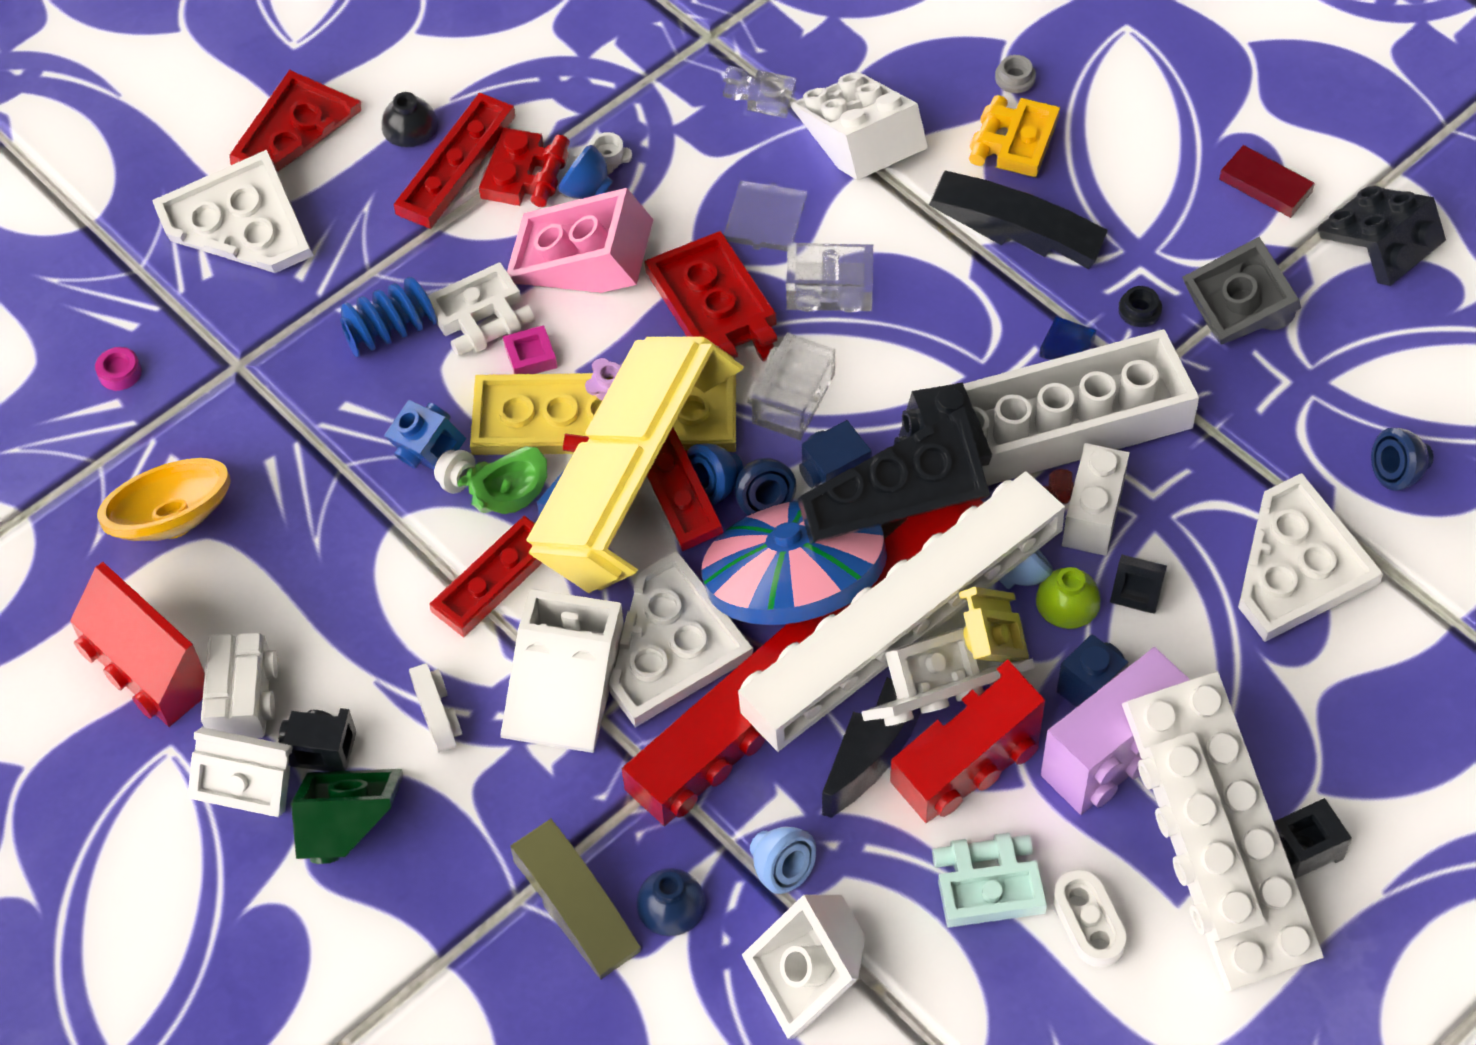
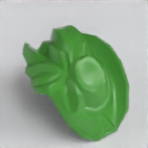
[458,446,547,514]

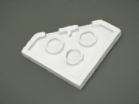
[152,150,314,273]
[1238,473,1383,642]
[609,550,753,728]

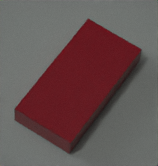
[1219,145,1315,218]

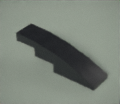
[928,170,1108,269]

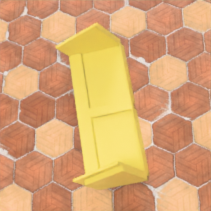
[527,337,744,593]

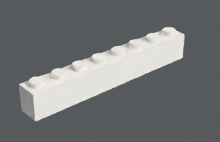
[738,471,1065,752]

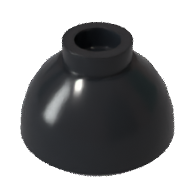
[381,92,438,147]

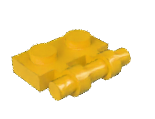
[969,95,1060,177]

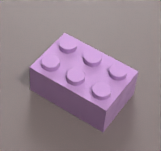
[1041,646,1190,815]

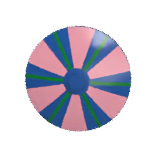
[701,501,887,625]

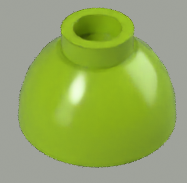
[1036,567,1101,629]

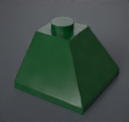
[291,769,403,864]

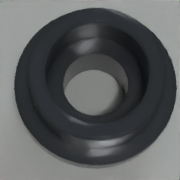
[1118,286,1162,327]

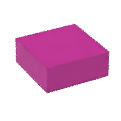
[503,325,557,374]

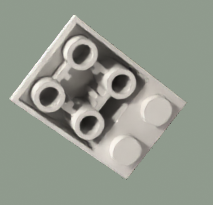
[791,72,928,180]
[501,589,624,753]

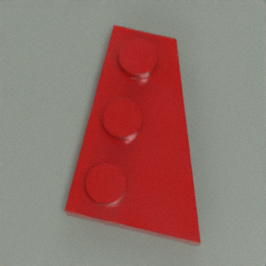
[229,70,361,173]

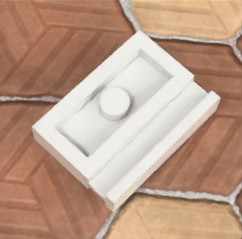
[187,727,292,817]

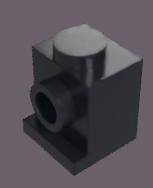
[278,708,357,772]
[1274,798,1352,879]

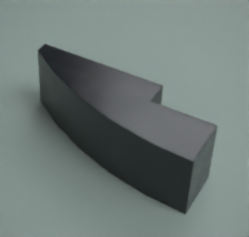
[822,677,921,818]

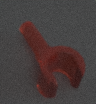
[1043,469,1074,504]

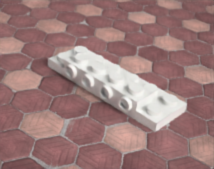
[1122,671,1324,991]

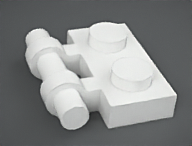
[428,262,535,356]

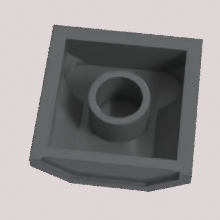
[1182,237,1301,345]

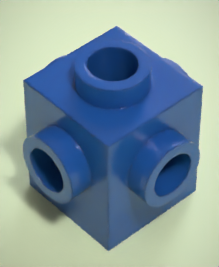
[384,400,467,470]

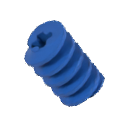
[340,277,437,357]

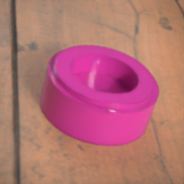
[95,347,142,391]

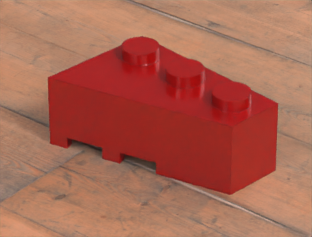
[890,659,1045,823]

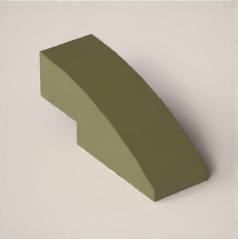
[510,818,641,980]

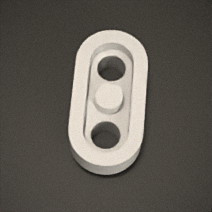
[408,663,462,753]
[1053,870,1127,967]

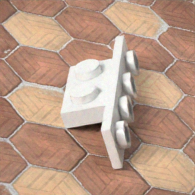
[861,628,1035,726]

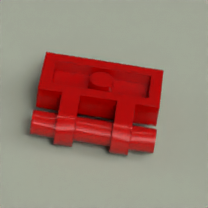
[479,127,570,207]

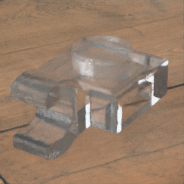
[723,67,796,118]

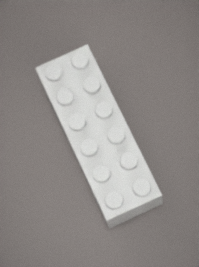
[963,329,1199,485]

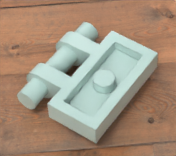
[932,833,1047,928]

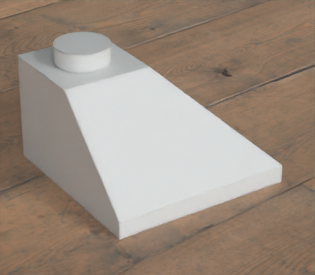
[742,895,865,1039]

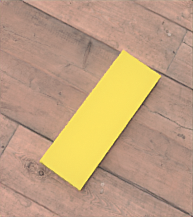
[470,373,736,455]

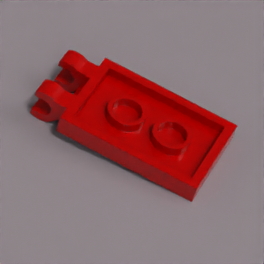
[644,231,779,362]

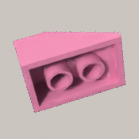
[507,188,653,293]

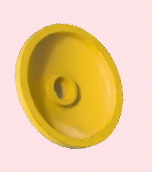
[97,458,231,541]

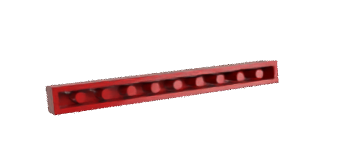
[622,499,984,826]

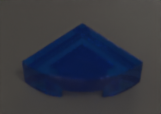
[1039,316,1097,360]

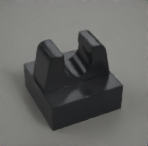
[1110,555,1167,614]

